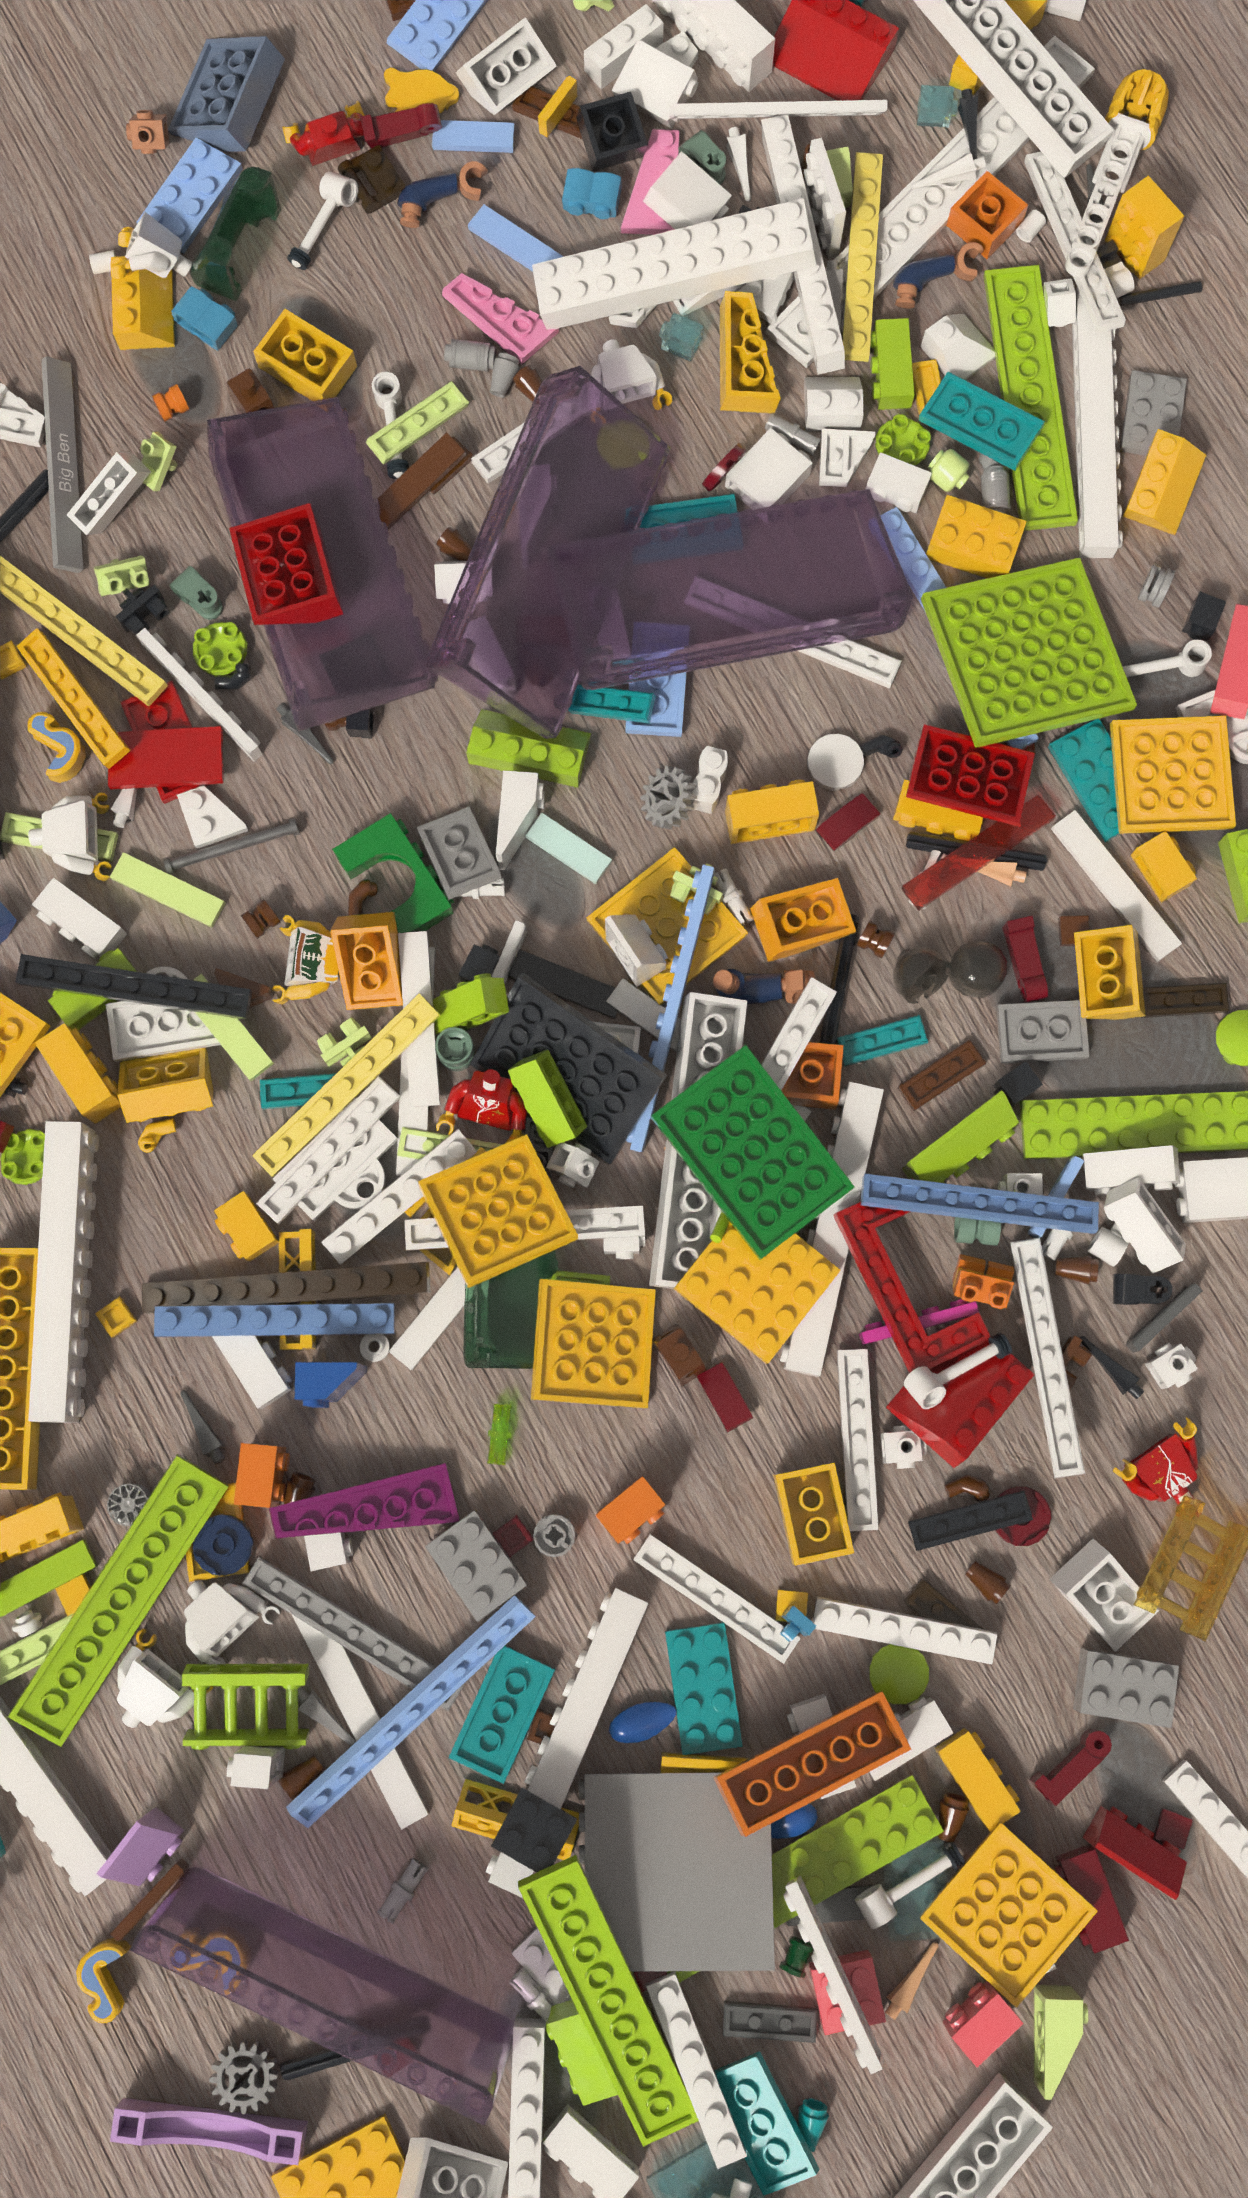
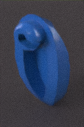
[609,1702,676,1743]
[771,1803,818,1839]

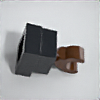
[325,703,374,739]

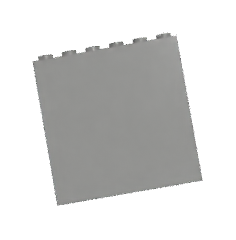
[579,1773,775,1971]

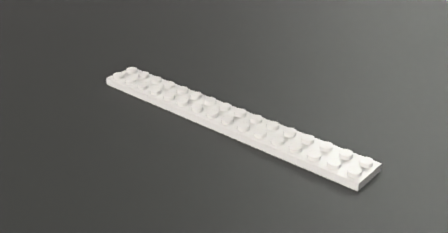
[766,36,1095,368]

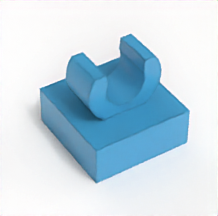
[780,1606,816,1642]

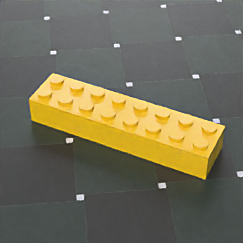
[0,1248,40,1490]

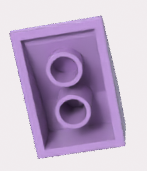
[96,1807,184,1886]

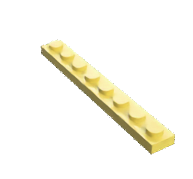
[842,152,883,362]
[0,556,168,706]
[252,993,441,1177]

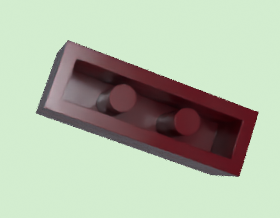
[1054,1844,1129,1954]

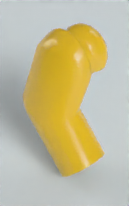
[138,1118,177,1153]

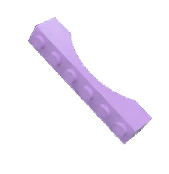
[110,2098,308,2166]

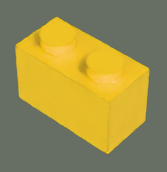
[1131,831,1197,903]
[214,1191,279,1262]

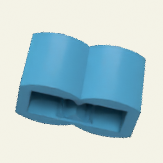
[562,168,622,219]
[171,286,238,351]

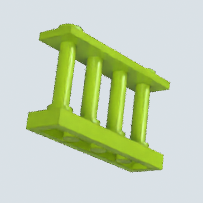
[182,1664,309,1750]

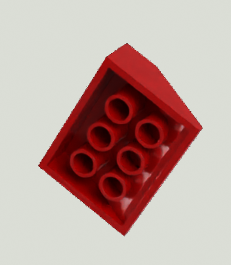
[773,0,899,101]
[229,503,343,625]
[906,724,1035,826]
[886,1341,1035,1468]

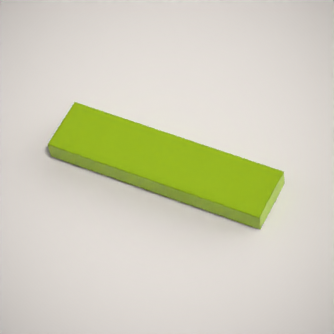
[0,1540,98,1618]

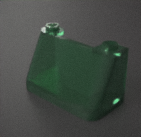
[190,166,281,302]
[463,1250,558,1369]

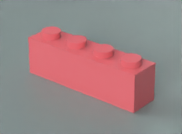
[1210,604,1248,719]

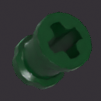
[779,1936,814,1978]

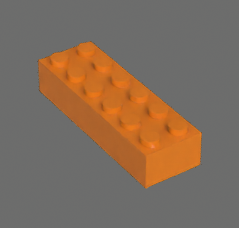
[713,1691,912,1837]

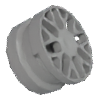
[1138,563,1175,608]
[107,1484,151,1526]
[533,1514,576,1557]

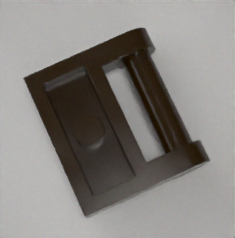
[337,145,406,214]

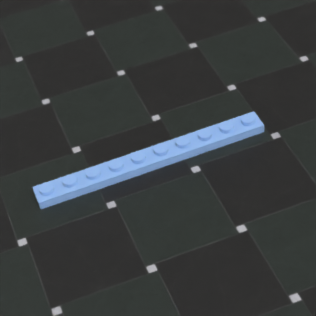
[872,507,1039,750]
[627,865,715,1152]
[286,1595,536,1828]

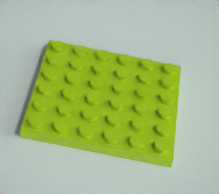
[921,558,1137,748]

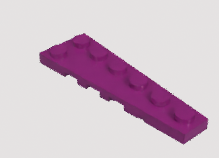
[269,1463,460,1538]

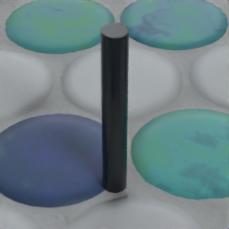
[1119,281,1202,306]

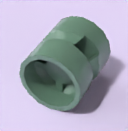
[435,1027,475,1072]
[954,1217,1001,1246]

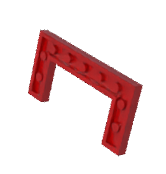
[833,1178,991,1373]

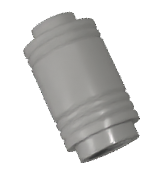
[444,339,496,372]
[981,466,1011,515]

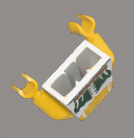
[272,915,339,1004]

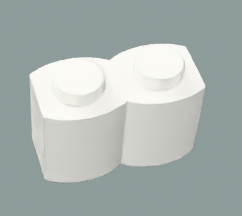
[691,746,728,814]

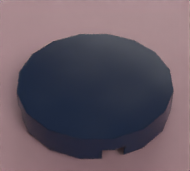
[193,1514,254,1576]

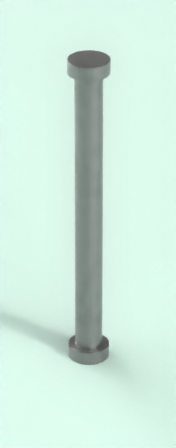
[163,818,300,874]

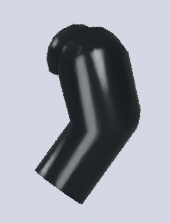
[215,663,252,690]
[859,735,903,758]

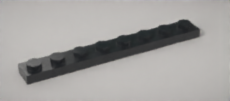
[15,954,252,1020]

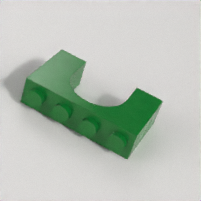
[332,813,454,933]

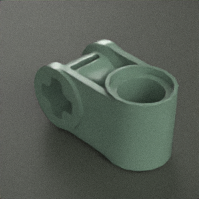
[678,130,726,184]
[169,566,223,620]

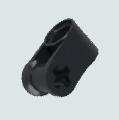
[1113,1274,1172,1305]

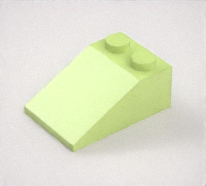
[1034,1985,1088,2100]

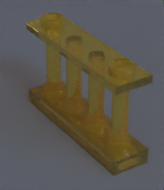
[1133,1495,1248,1642]

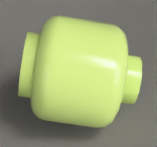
[927,449,970,492]

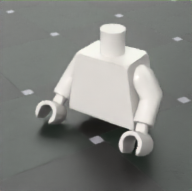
[184,1580,280,1664]

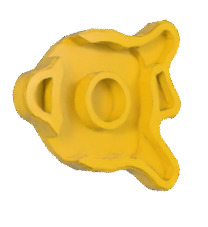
[384,68,459,114]

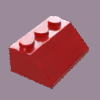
[1082,1806,1187,1900]

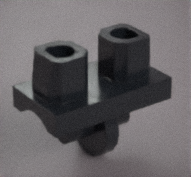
[115,584,170,636]

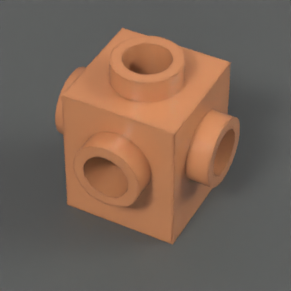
[126,110,170,154]

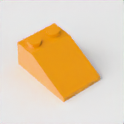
[750,878,856,962]
[330,912,403,1010]

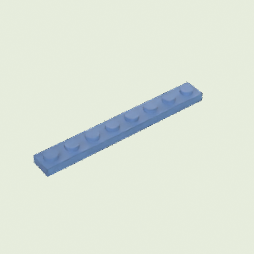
[861,1174,1099,1234]
[154,1303,395,1337]

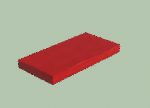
[120,681,211,804]
[108,726,224,790]

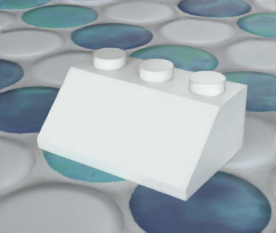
[455,17,557,115]

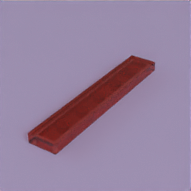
[901,794,1056,911]

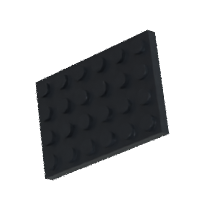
[470,973,667,1164]

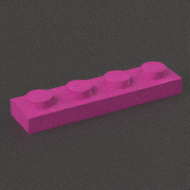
[859,1299,979,1345]

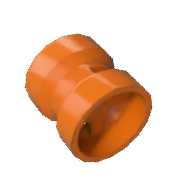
[152,384,190,422]

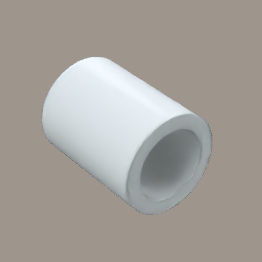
[1016,210,1046,242]
[89,250,116,275]

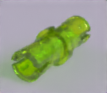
[487,1404,512,1465]

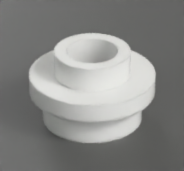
[360,1334,390,1362]
[11,1610,42,1637]

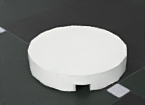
[807,734,864,791]

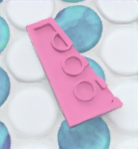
[621,129,679,235]
[442,273,559,365]

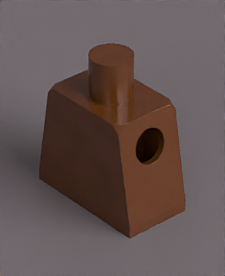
[226,368,281,438]
[652,1324,706,1387]

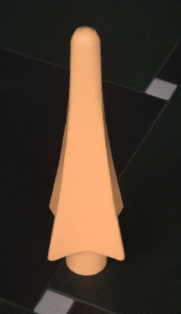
[948,856,1027,886]
[885,1941,939,2020]

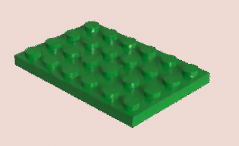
[651,1045,855,1260]

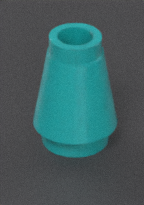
[798,2098,829,2152]

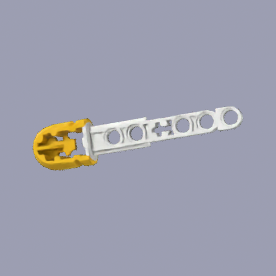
[1065,69,1169,277]

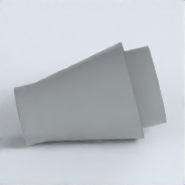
[489,353,520,398]

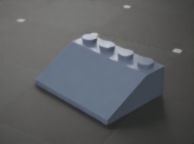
[168,36,285,152]

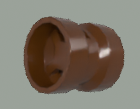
[241,899,281,939]
[856,920,895,959]

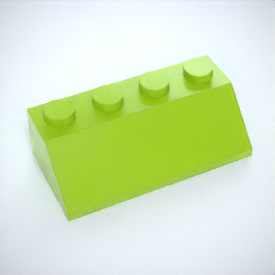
[466,709,591,788]
[902,1090,1019,1183]

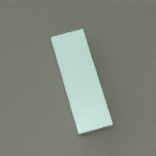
[526,813,612,884]

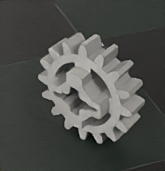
[640,766,697,829]
[209,2039,279,2114]

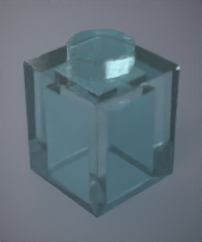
[917,85,958,128]
[659,312,704,362]

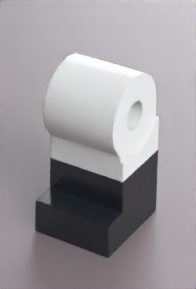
[1096,240,1134,298]

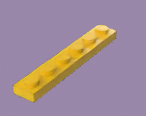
[16,628,130,769]

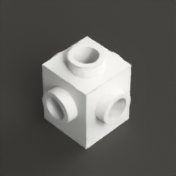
[546,1143,600,1188]
[1145,1342,1198,1389]
[881,1426,927,1469]

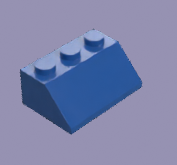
[295,1362,367,1408]

